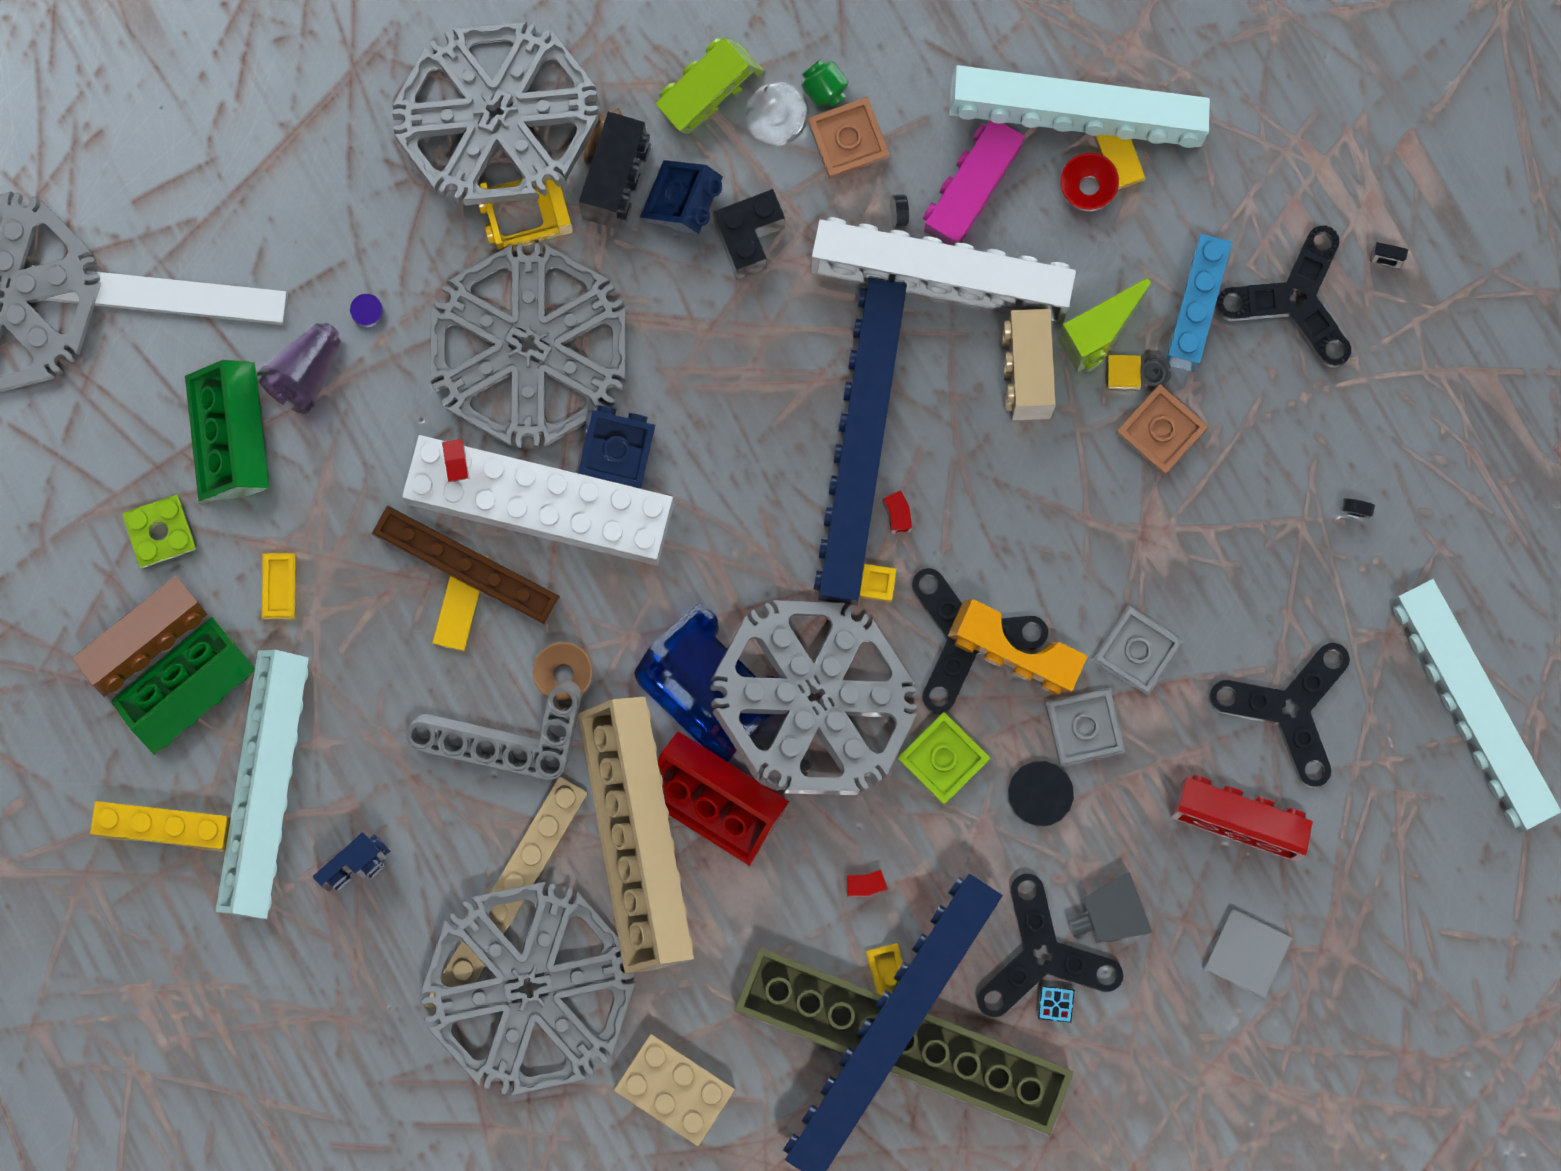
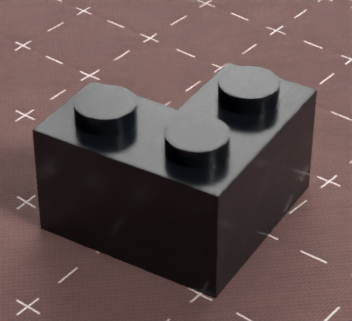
[713,189,785,280]

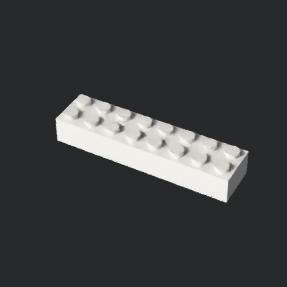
[811,217,1076,323]
[402,435,674,566]

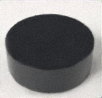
[890,194,909,227]
[1341,498,1375,518]

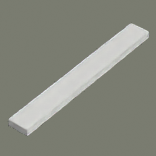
[31,265,288,325]

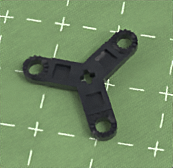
[1215,225,1351,368]
[912,568,1048,714]
[1209,643,1350,788]
[977,874,1123,1018]

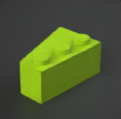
[655,37,765,134]

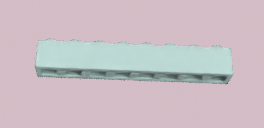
[949,65,1210,148]
[1393,579,1561,833]
[215,650,309,919]

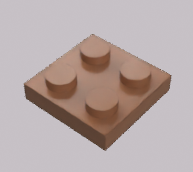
[807,97,890,180]
[1116,384,1209,476]

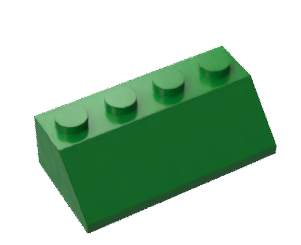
[185,360,269,502]
[110,617,255,755]

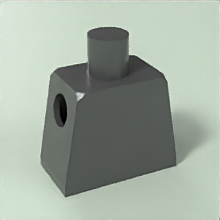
[1067,872,1152,944]

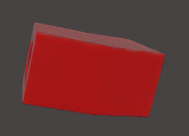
[442,439,470,482]
[882,490,912,534]
[847,869,888,898]

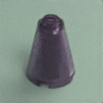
[257,323,341,414]

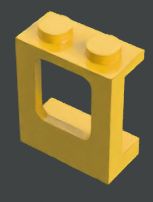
[479,178,573,252]

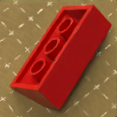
[657,731,790,866]
[1171,775,1313,862]

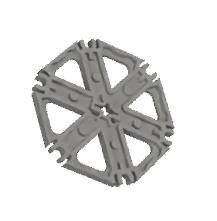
[392,22,599,206]
[0,192,101,392]
[430,243,626,448]
[710,600,917,795]
[420,882,635,1096]

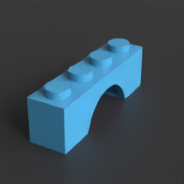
[1166,233,1232,372]

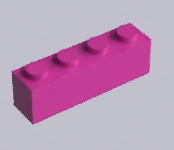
[922,120,1025,246]

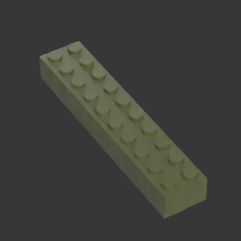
[735,947,1074,1136]

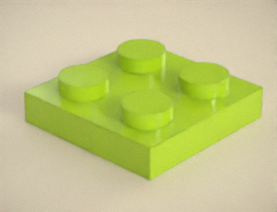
[897,712,991,806]

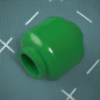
[801,59,848,108]

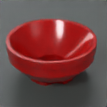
[1060,153,1119,211]

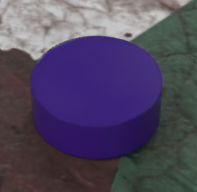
[350,294,383,328]

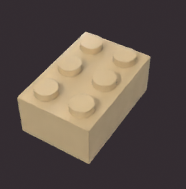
[1001,309,1056,420]
[614,1034,736,1147]

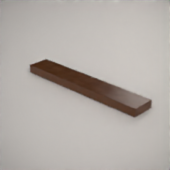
[372,505,560,626]

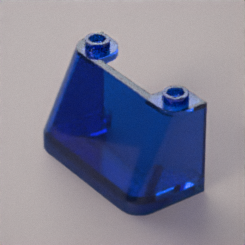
[634,602,779,762]

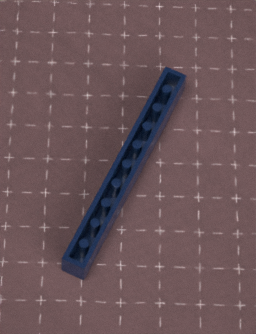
[814,278,907,606]
[783,873,1003,1171]

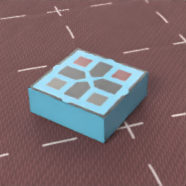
[1037,986,1075,1023]

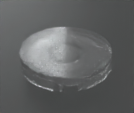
[746,82,809,146]

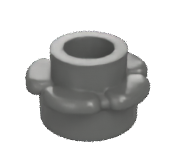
[1141,355,1171,387]

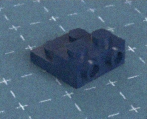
[640,160,723,234]
[576,405,655,488]
[312,832,391,892]

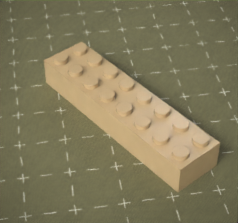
[578,696,694,974]

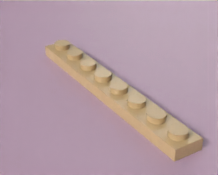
[423,776,588,1013]

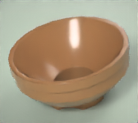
[533,642,593,702]

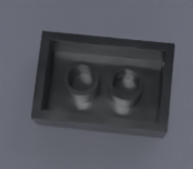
[579,111,651,230]

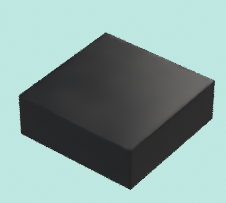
[1369,242,1408,269]

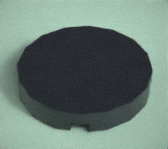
[1008,761,1074,827]

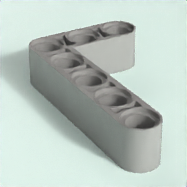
[406,680,581,780]

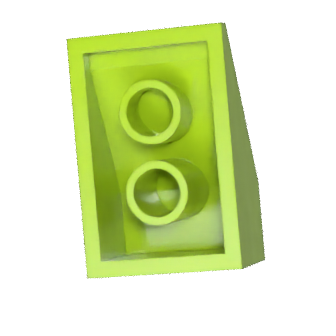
[1058,277,1151,372]

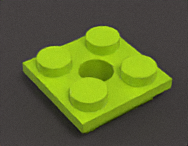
[122,494,197,569]

